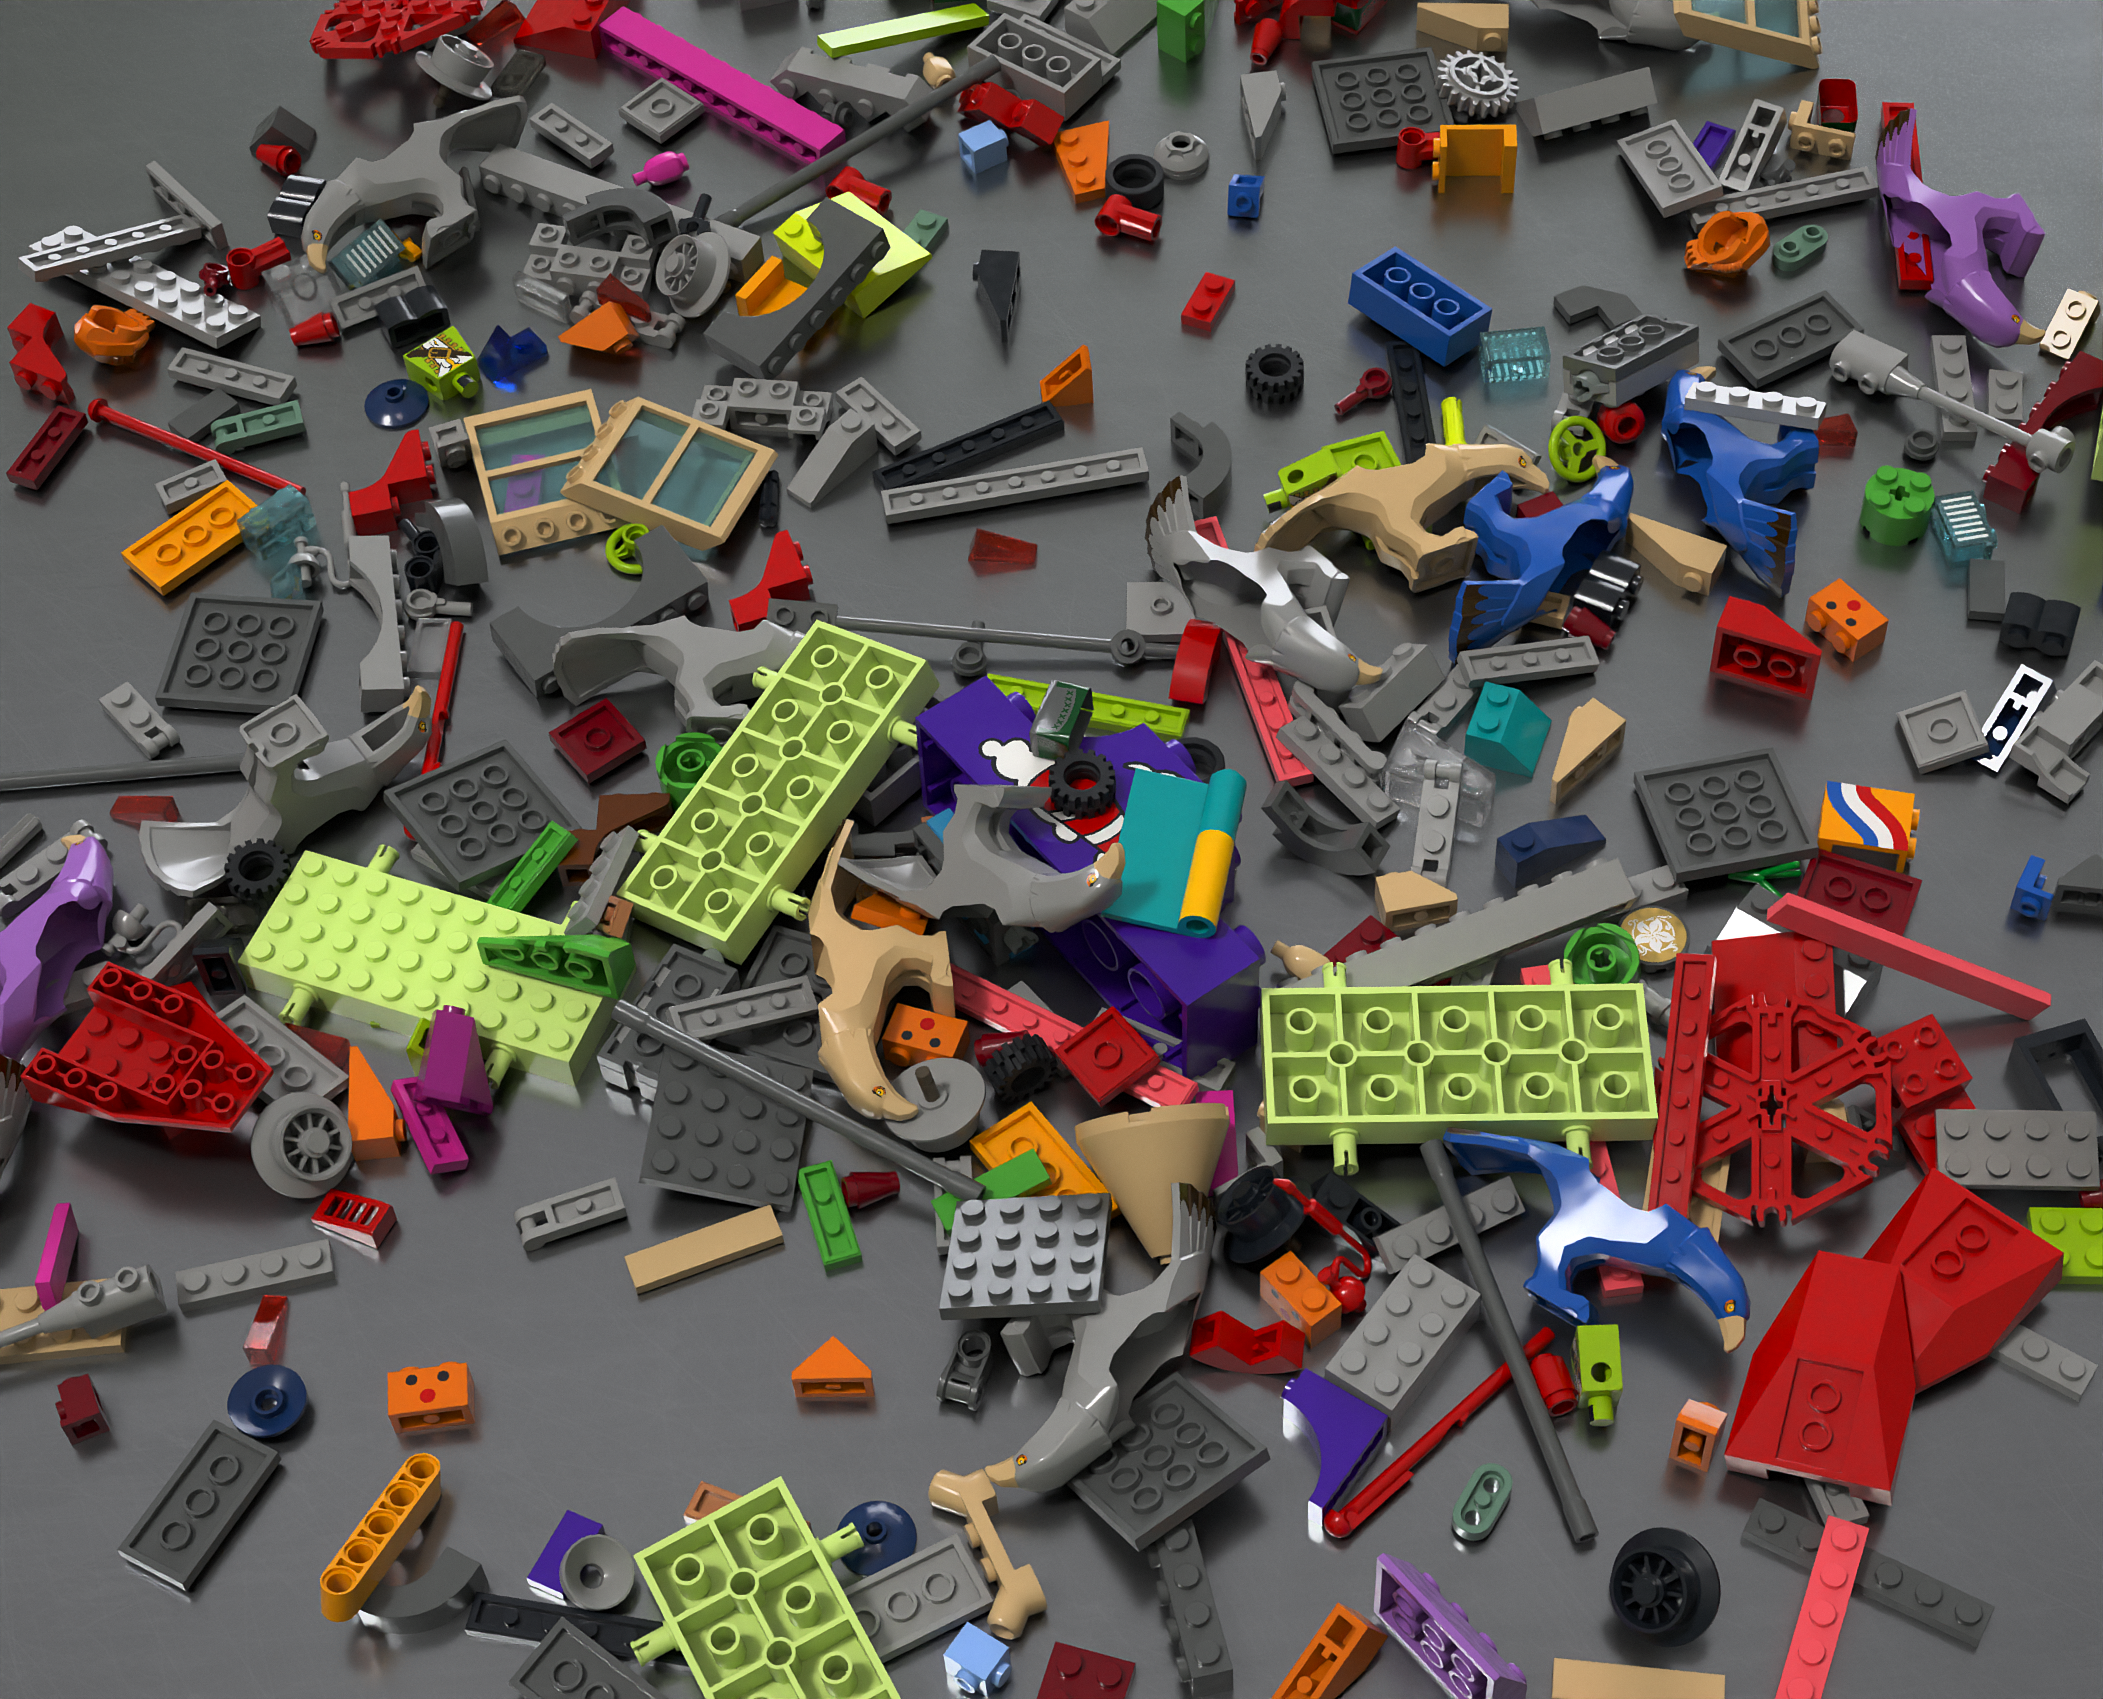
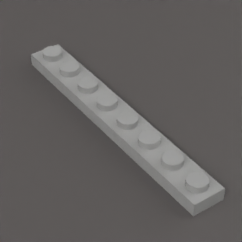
[881,447,1149,524]

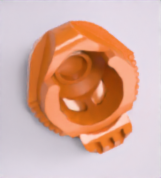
[1684,211,1770,278]
[74,305,156,366]

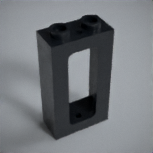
[2009,1018,2103,1164]

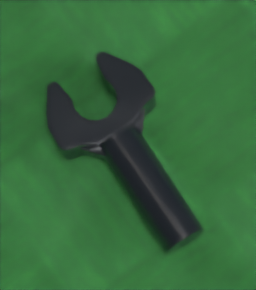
[678,193,712,235]

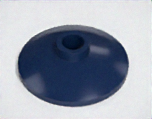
[364,379,429,429]
[227,1365,307,1438]
[836,1501,917,1577]

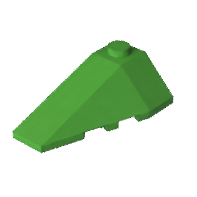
[477,935,636,1000]

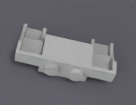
[521,223,660,305]
[692,378,834,440]
[2009,660,2103,804]

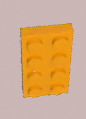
[121,480,270,596]
[969,1101,1122,1220]

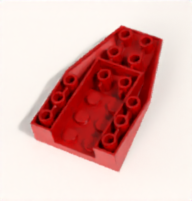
[20,961,274,1132]
[1862,1167,2064,1395]
[1724,1250,1916,1506]

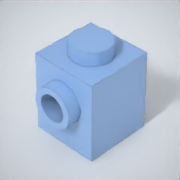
[958,120,1009,175]
[943,1622,1012,1697]

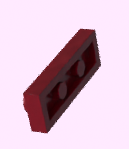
[6,406,88,490]

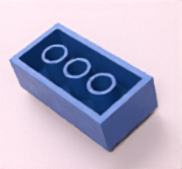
[1348,246,1492,367]

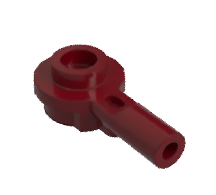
[199,263,231,296]
[1334,367,1392,415]

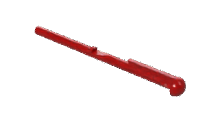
[87,398,306,499]
[403,621,464,841]
[1324,1327,1555,1538]

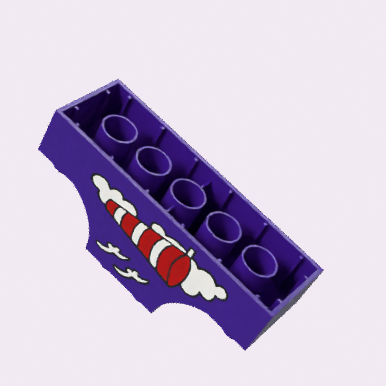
[915,675,1266,1080]

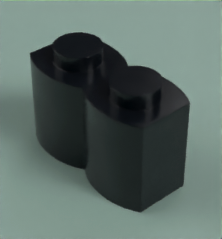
[267,174,326,238]
[374,285,451,347]
[1573,550,1644,627]
[1999,592,2081,656]

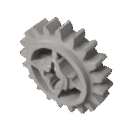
[1433,50,1519,118]

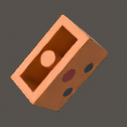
[1805,578,1889,662]
[882,1003,970,1066]
[1260,1250,1342,1349]
[388,1362,475,1433]

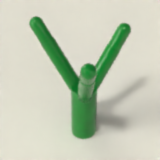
[1728,861,1802,898]

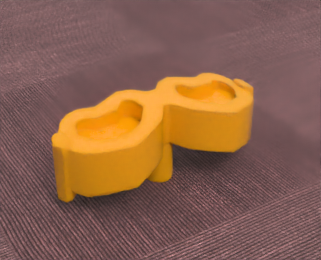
[382,230,423,262]

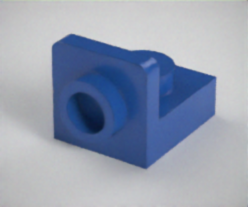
[1227,174,1265,218]
[2010,855,2054,921]

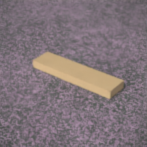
[624,1205,784,1295]
[1551,1658,1725,1699]

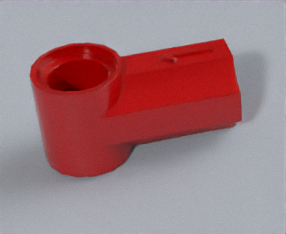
[1396,127,1440,169]
[825,166,892,216]
[1094,194,1162,242]
[226,237,291,290]

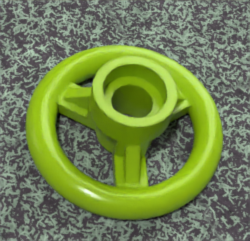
[1548,416,1606,483]
[605,523,650,575]

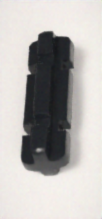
[759,470,780,527]

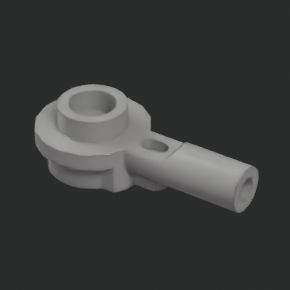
[404,589,473,621]

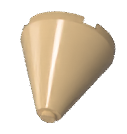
[1075,1103,1230,1265]

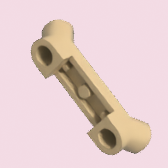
[928,1468,1048,1640]

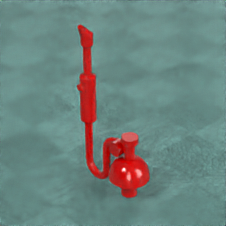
[1273,1178,1372,1314]

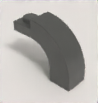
[561,188,678,248]
[1170,411,1232,519]
[415,498,489,586]
[1261,780,1390,875]
[358,1546,488,1635]

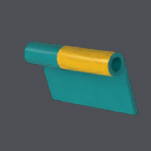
[1101,768,1247,938]

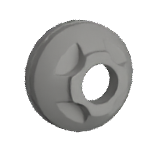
[1153,131,1210,180]
[559,1534,635,1611]

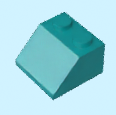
[1464,681,1552,778]

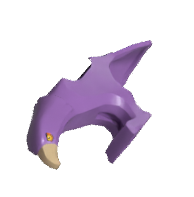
[1875,108,2046,348]
[0,835,114,1063]

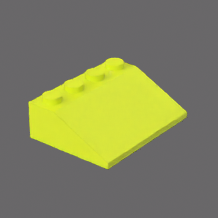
[773,192,932,319]

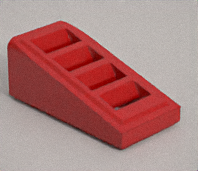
[311,1189,397,1249]

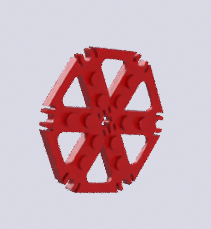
[309,0,487,59]
[1653,992,1893,1227]

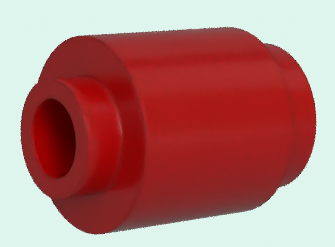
[1530,1353,1578,1416]

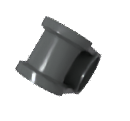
[936,1328,994,1411]

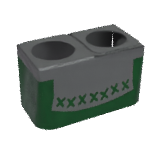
[1029,680,1094,760]

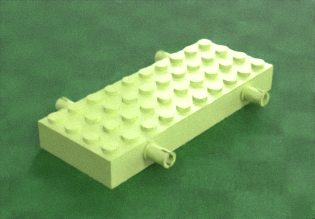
[616,620,940,965]
[237,844,637,1089]
[1259,959,1658,1176]
[630,1476,901,1699]

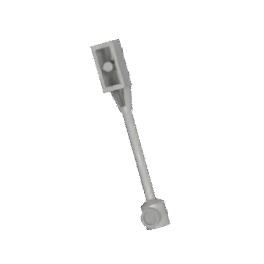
[1829,330,2076,473]
[0,1264,167,1348]

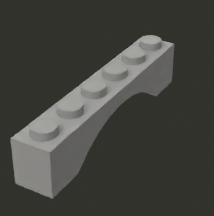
[347,536,410,712]

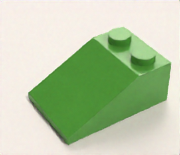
[1157,0,1219,63]

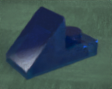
[477,325,548,383]

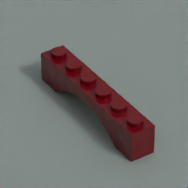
[1982,351,2103,514]

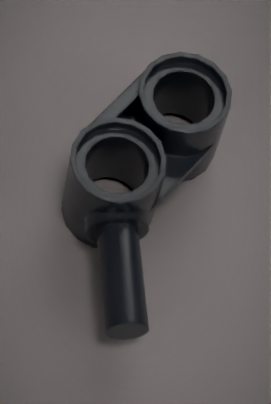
[398,518,444,595]

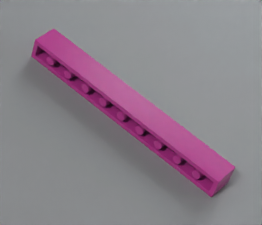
[599,6,846,165]

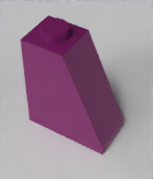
[413,1005,493,1116]

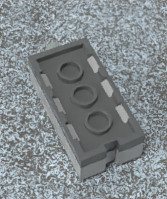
[1563,313,1699,408]
[597,943,741,1101]

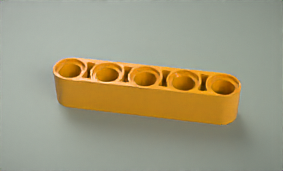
[320,1453,441,1622]

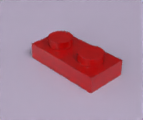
[1181,272,1235,332]

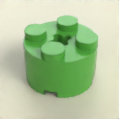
[1860,465,1935,546]
[655,732,723,812]
[1564,923,1641,984]

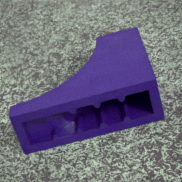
[1281,1368,1388,1526]

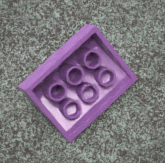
[1374,1553,1527,1699]

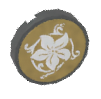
[1618,906,1690,972]

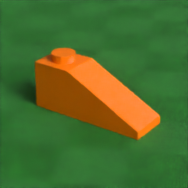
[348,1046,407,1161]
[1271,1603,1388,1699]

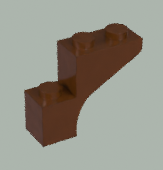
[557,792,675,886]

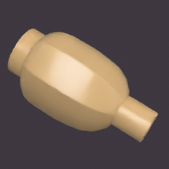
[922,52,956,90]
[1270,940,1330,981]

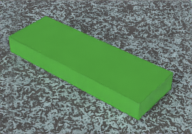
[486,821,578,913]
[931,1148,1052,1237]
[796,1160,863,1272]

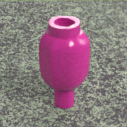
[632,151,689,186]

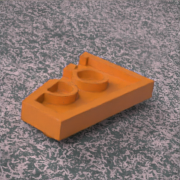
[1051,120,1110,204]
[851,891,929,935]

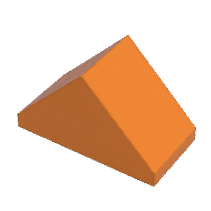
[1040,344,1094,407]
[791,1336,875,1397]

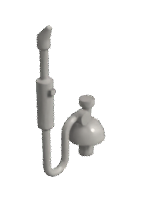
[287,481,357,588]
[101,903,183,974]

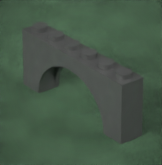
[703,197,891,380]
[490,525,709,698]

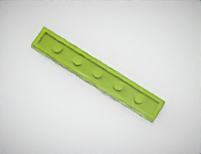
[817,3,989,58]
[987,673,1190,741]

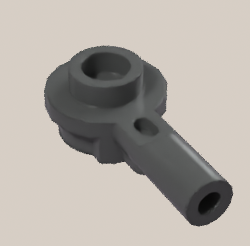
[952,620,986,676]

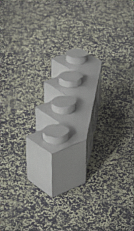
[769,47,934,132]

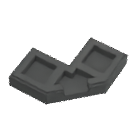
[1553,285,1642,330]

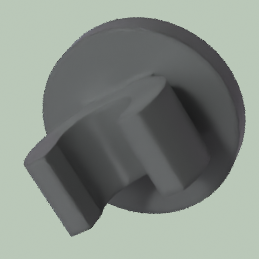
[821,101,855,131]

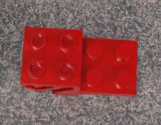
[1868,1014,1976,1175]

